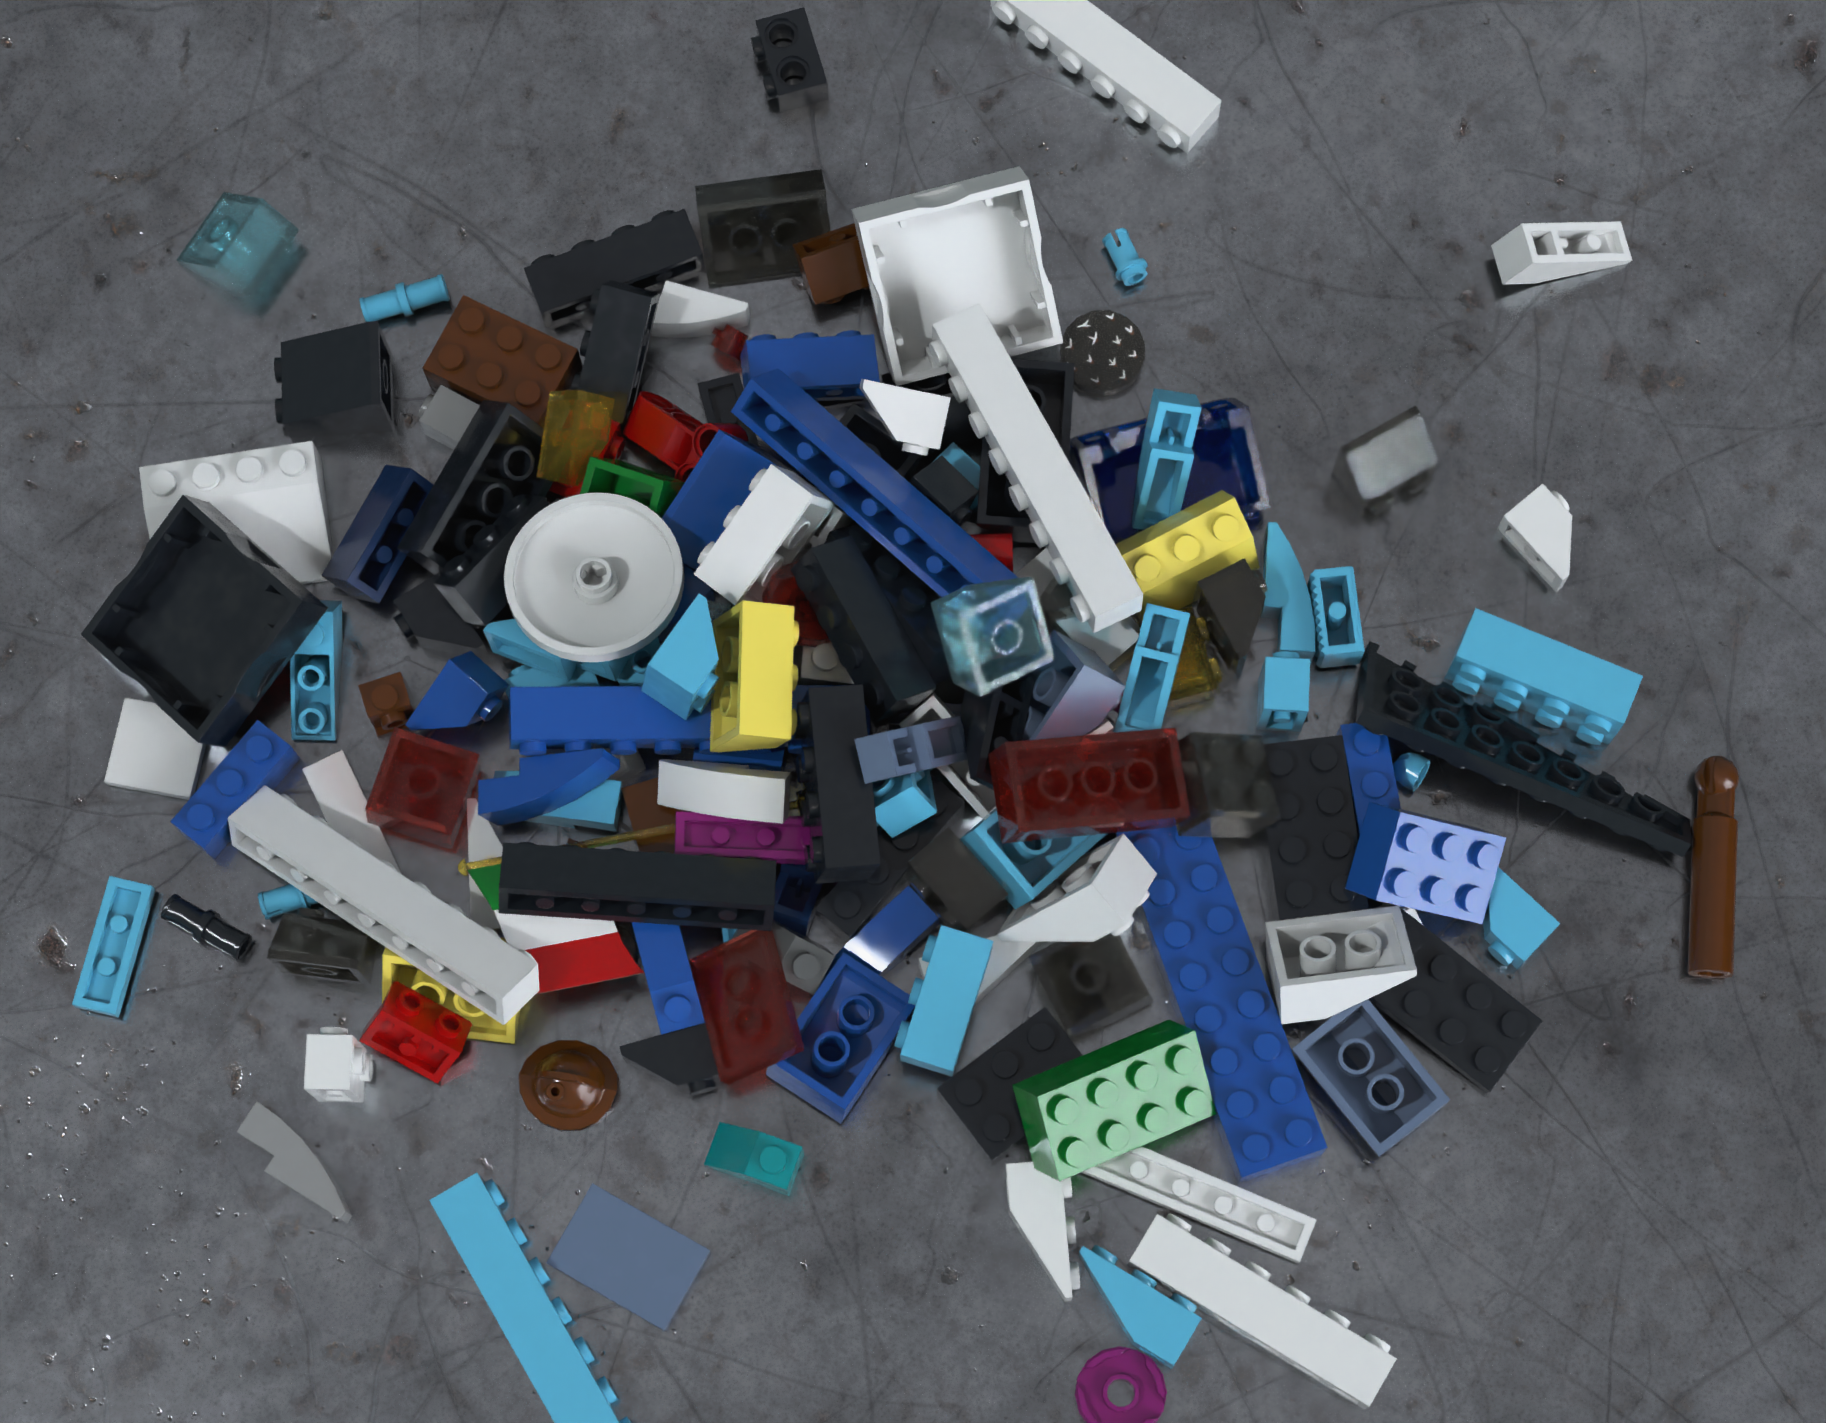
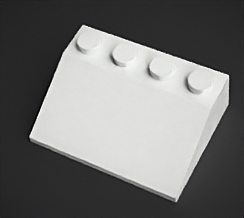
[139,441,333,585]

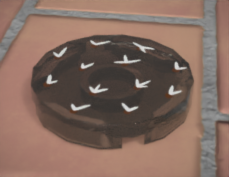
[1060,310,1145,395]

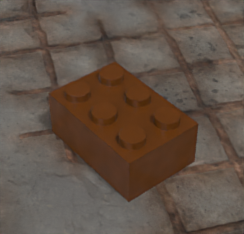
[422,295,583,431]

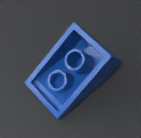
[766,952,915,1124]

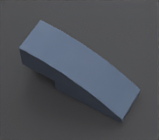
[854,716,968,784]

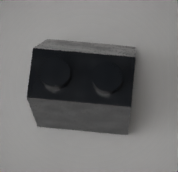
[274,321,393,438]

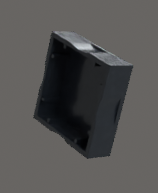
[81,495,328,748]

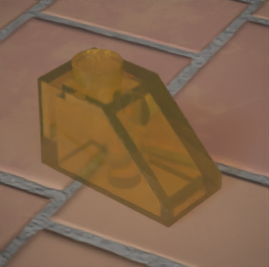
[537,390,615,486]

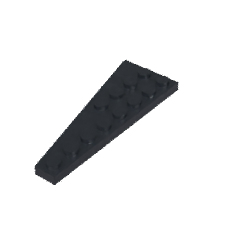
[1356,641,1691,857]

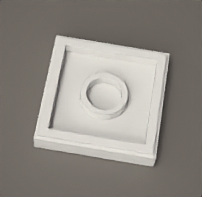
[104,697,207,800]

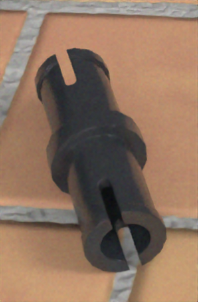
[161,894,252,960]

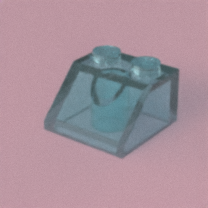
[177,192,299,299]
[931,577,1055,696]

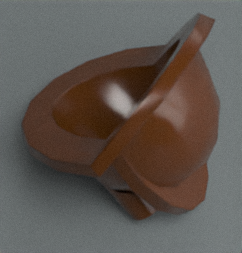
[518,1040,617,1130]

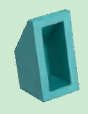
[704,1122,805,1196]

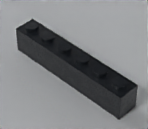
[499,842,777,931]

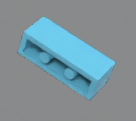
[894,925,993,1077]

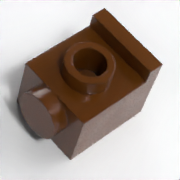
[358,672,416,738]

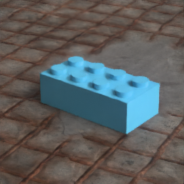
[1445,608,1643,745]

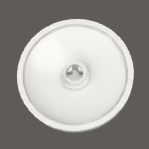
[504,493,684,663]

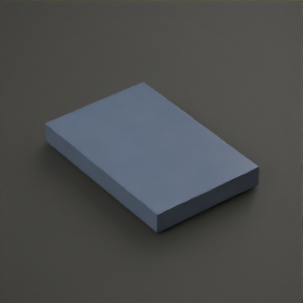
[546,1183,711,1332]

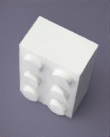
[694,464,835,605]

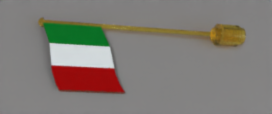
[458,783,806,994]

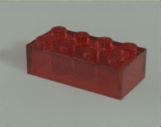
[988,728,1190,843]

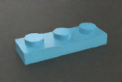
[72,876,156,1018]

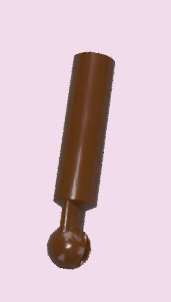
[1687,756,1739,978]

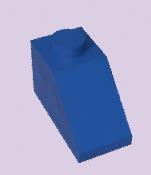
[405,651,509,730]

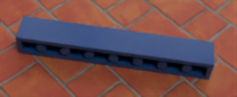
[731,368,1036,639]
[509,685,870,756]

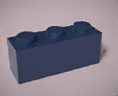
[322,465,434,603]

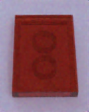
[689,930,805,1085]

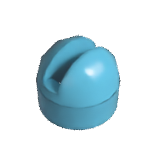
[1393,752,1430,791]

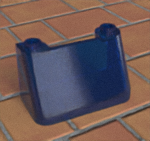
[1070,398,1271,544]

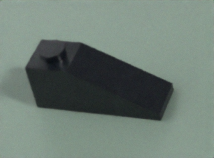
[961,656,1036,796]

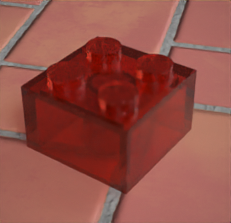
[365,727,481,849]

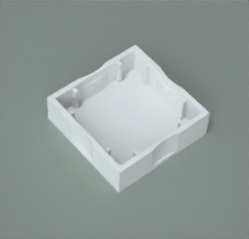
[851,166,1063,386]

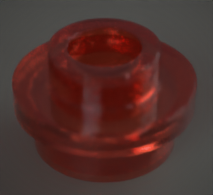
[711,324,749,361]

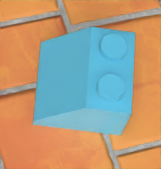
[641,593,720,720]

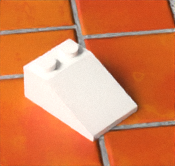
[997,833,1157,942]
[1265,905,1417,1024]

